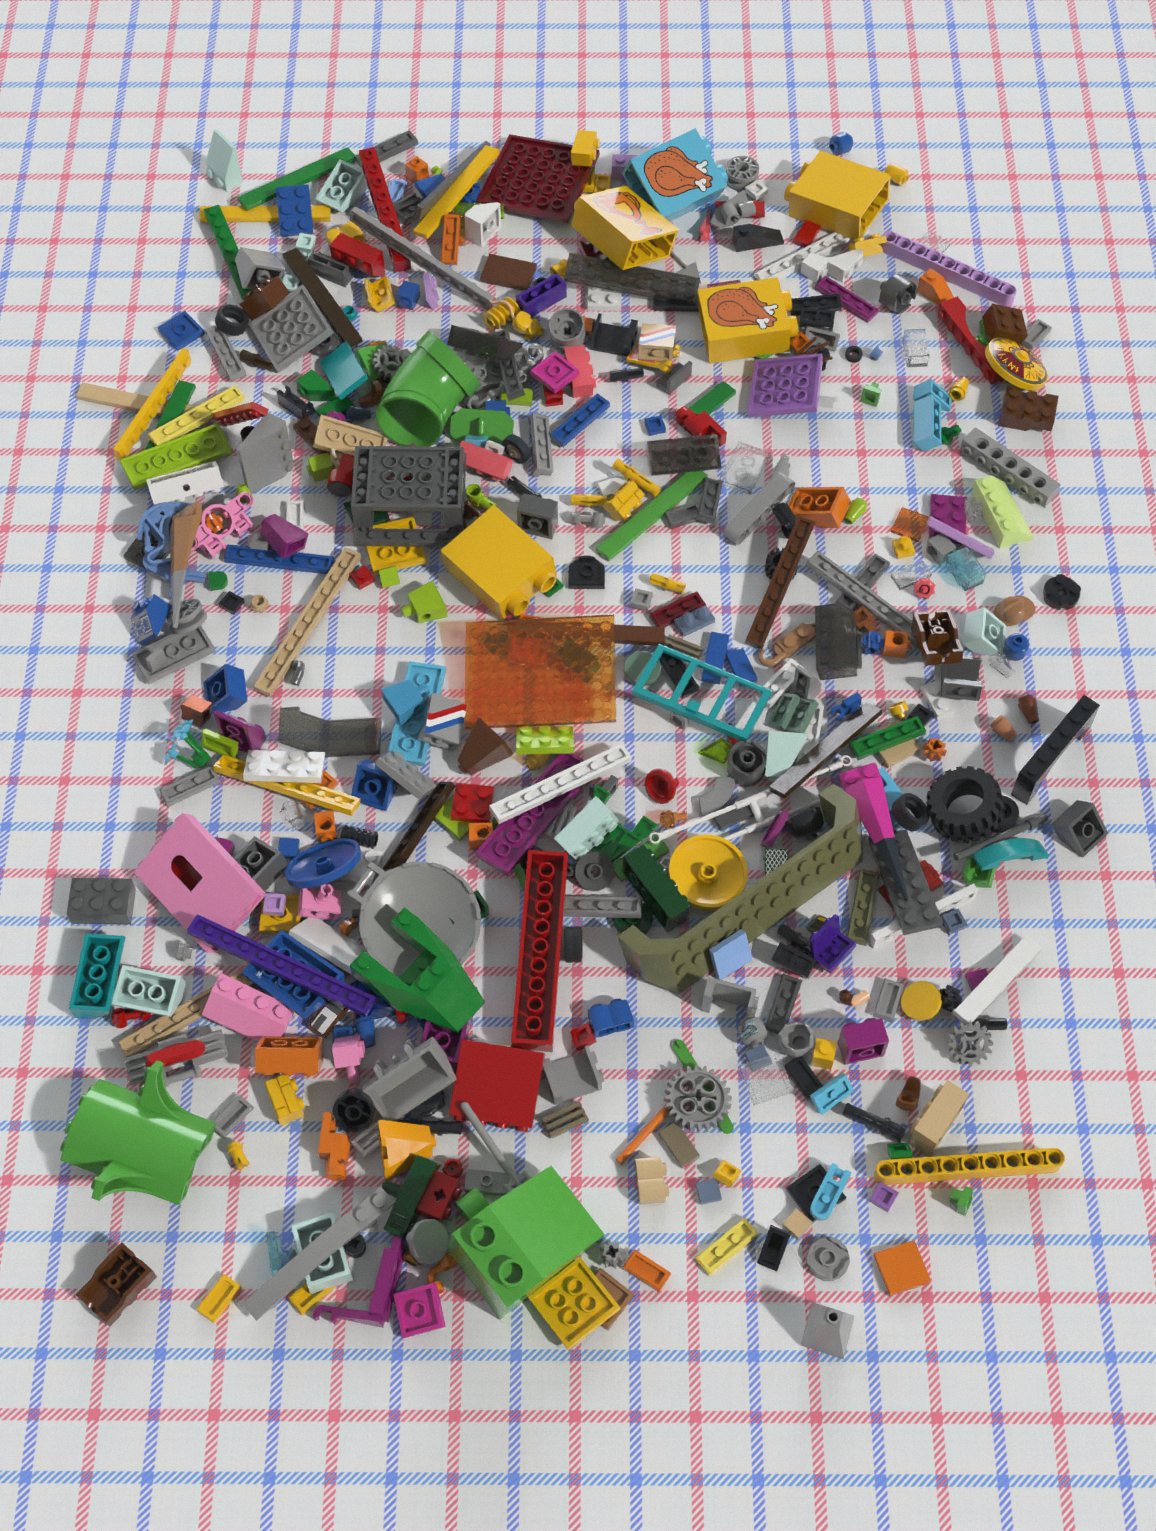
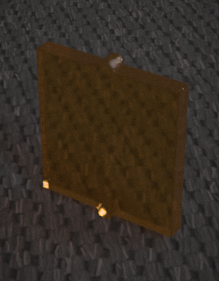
[891,507,929,542]

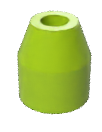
[236,484,252,504]

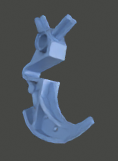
[137,502,206,599]

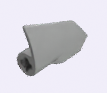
[710,190,756,229]

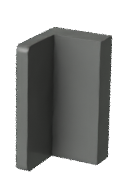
[656,361,692,395]

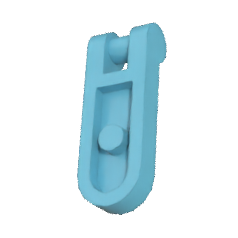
[810,1162,852,1221]

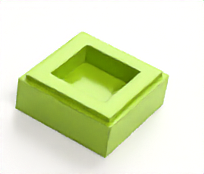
[378,566,400,588]

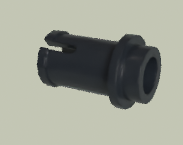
[817,348,830,371]

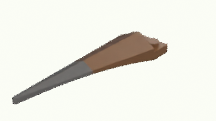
[170,501,202,628]

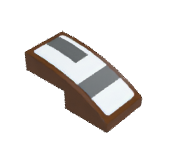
[308,1000,349,1038]

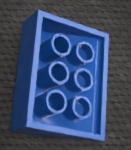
[241,930,345,1020]

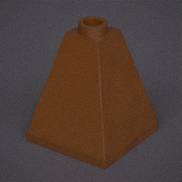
[457,717,514,775]

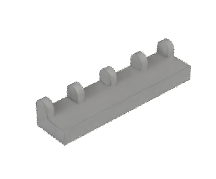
[528,413,553,477]

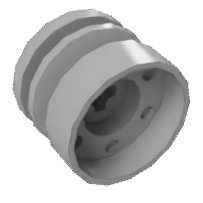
[549,308,586,353]

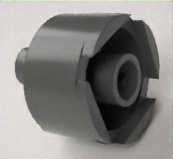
[879,273,918,314]
[727,741,767,787]

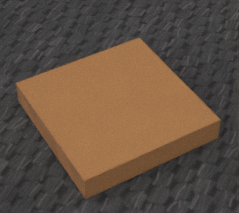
[595,1268,635,1330]

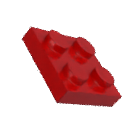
[451,783,495,823]

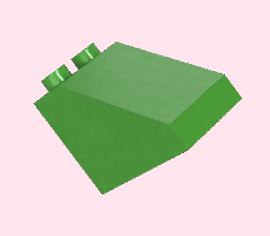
[447,1165,605,1320]

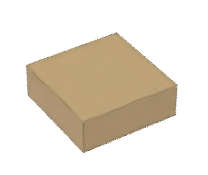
[782,1208,813,1240]

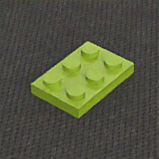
[516,725,574,754]

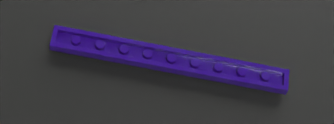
[187,914,376,1017]

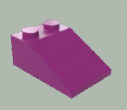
[213,711,266,753]

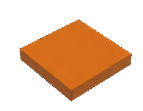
[873,1240,931,1296]

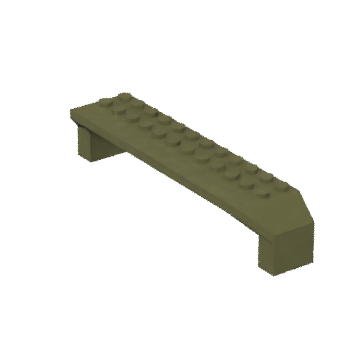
[617,784,863,994]

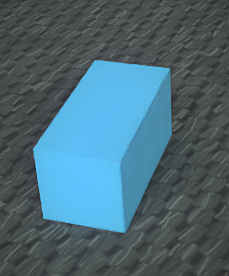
[465,435,488,448]

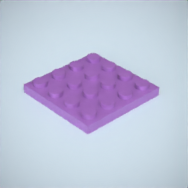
[748,353,823,417]

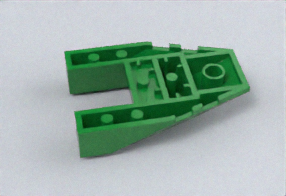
[350,907,485,1032]

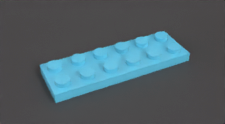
[388,661,446,767]

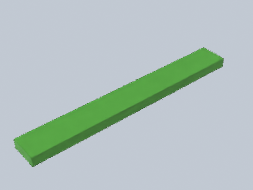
[596,465,708,561]

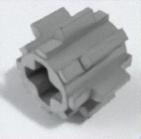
[599,1240,625,1269]

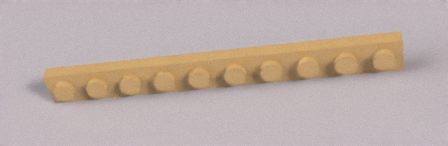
[253,548,361,697]

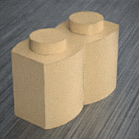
[635,1157,669,1205]

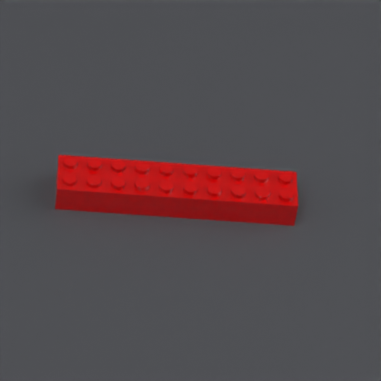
[511,850,568,1052]

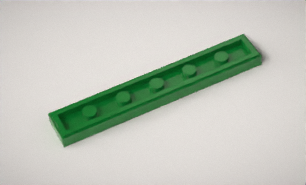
[145,380,196,450]

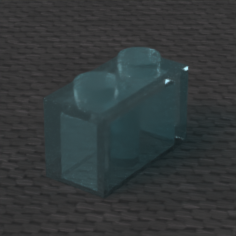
[946,546,986,591]

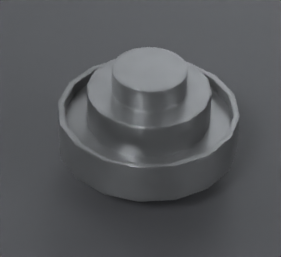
[315,334,339,356]

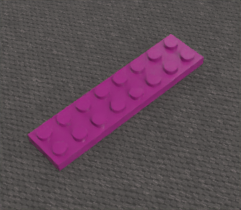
[475,753,585,877]

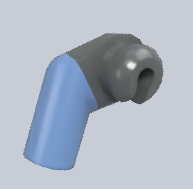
[564,850,578,878]

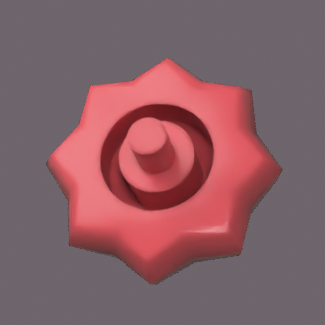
[913,578,936,598]

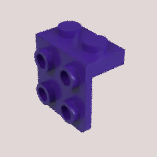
[810,914,856,974]

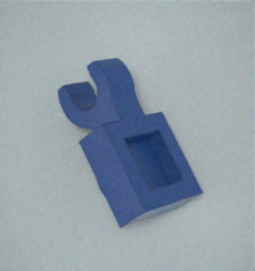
[830,692,862,722]

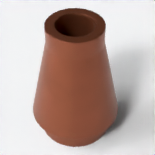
[1018,695,1039,724]

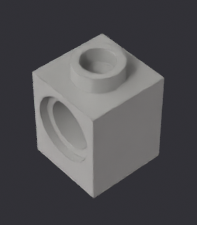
[926,533,956,565]

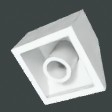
[464,202,501,247]

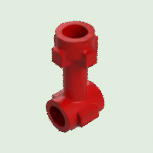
[111,1008,152,1028]

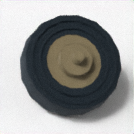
[502,434,531,464]

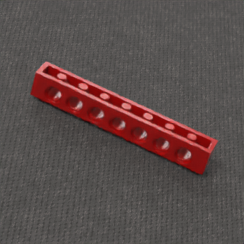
[359,147,411,273]

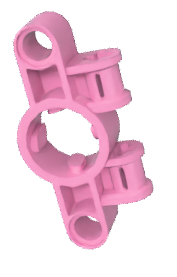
[191,492,253,559]

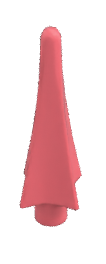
[698,208,712,241]

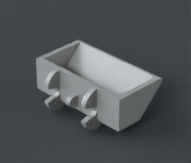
[362,1037,457,1121]

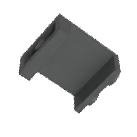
[941,656,982,701]

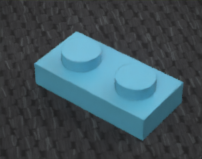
[810,1072,854,1115]

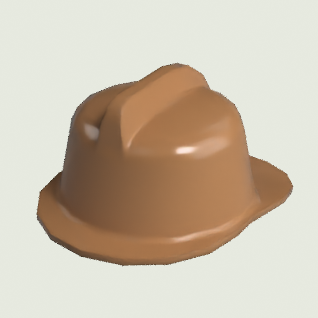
[994,595,1035,626]

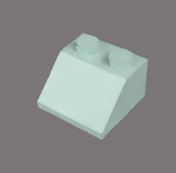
[963,607,1006,657]

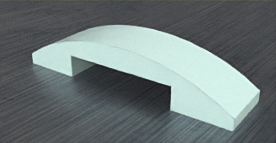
[282,233,316,292]

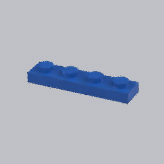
[550,393,610,447]

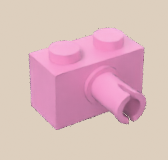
[297,884,342,921]
[332,1035,365,1083]

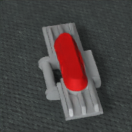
[124,1029,228,1087]

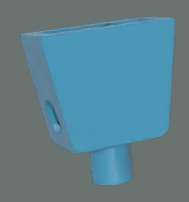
[381,680,430,725]

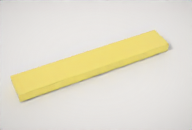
[148,385,245,446]

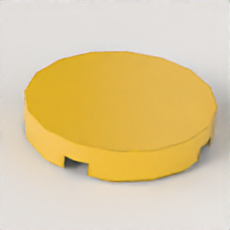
[901,981,942,1021]

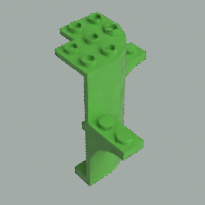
[60,1060,216,1205]

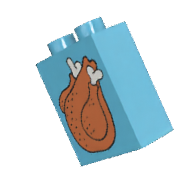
[622,128,728,222]

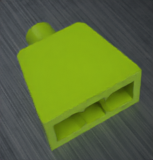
[401,580,448,623]

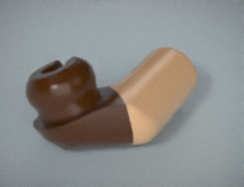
[839,989,870,1007]

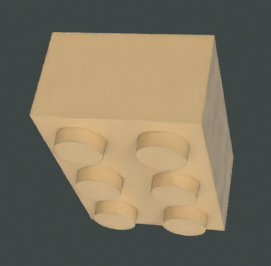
[909,1080,969,1157]

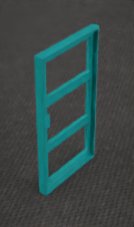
[631,644,773,742]

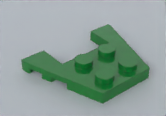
[590,784,659,863]

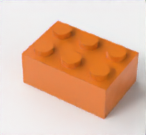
[255,1036,324,1076]

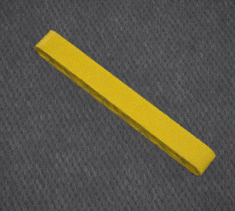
[874,1148,1065,1185]

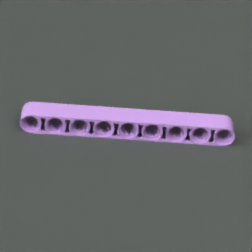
[882,231,1017,307]

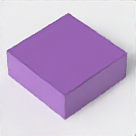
[869,1182,899,1213]

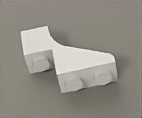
[800,249,864,283]

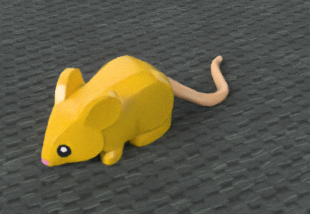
[489,300,545,340]

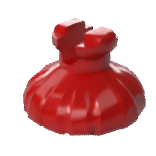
[644,769,679,804]

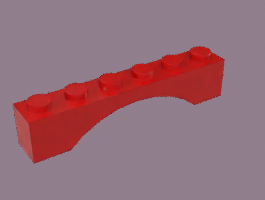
[938,296,1004,385]

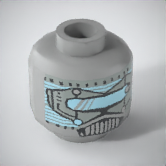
[737,1015,768,1048]

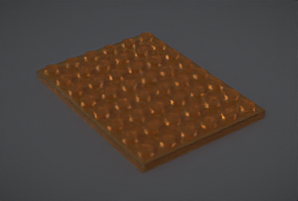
[465,614,616,730]

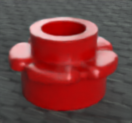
[442,1159,463,1179]

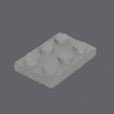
[375,750,437,800]

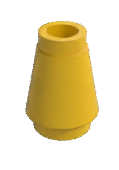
[949,377,969,401]

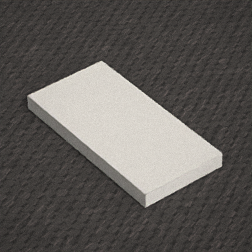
[289,918,368,975]

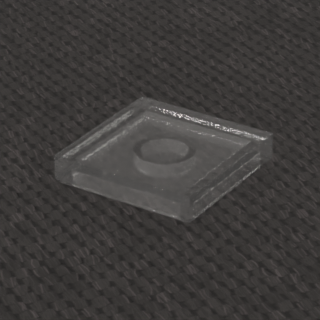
[739,1052,793,1106]

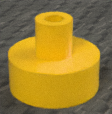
[888,700,908,720]

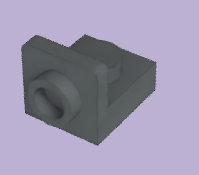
[589,775,618,798]

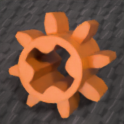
[205,512,224,533]
[922,738,947,762]

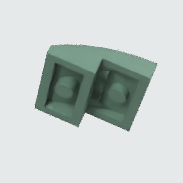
[767,693,819,733]

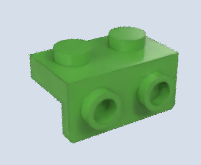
[962,844,996,888]

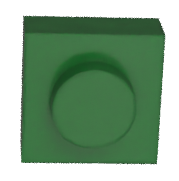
[887,1143,912,1160]

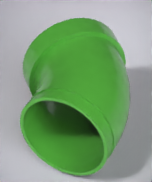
[376,331,481,447]

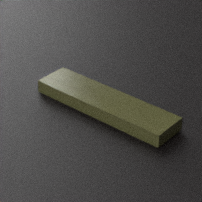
[847,869,879,946]

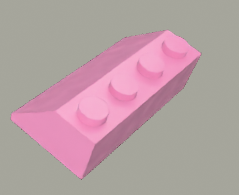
[202,973,294,1042]

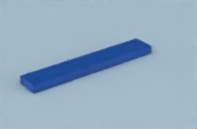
[224,544,334,574]

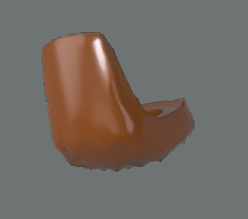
[359,380,383,406]
[895,1076,921,1111]

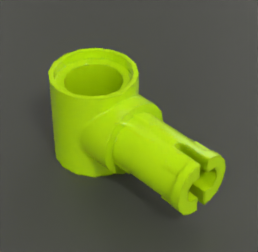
[466,484,498,510]

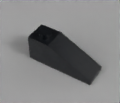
[732,224,784,252]

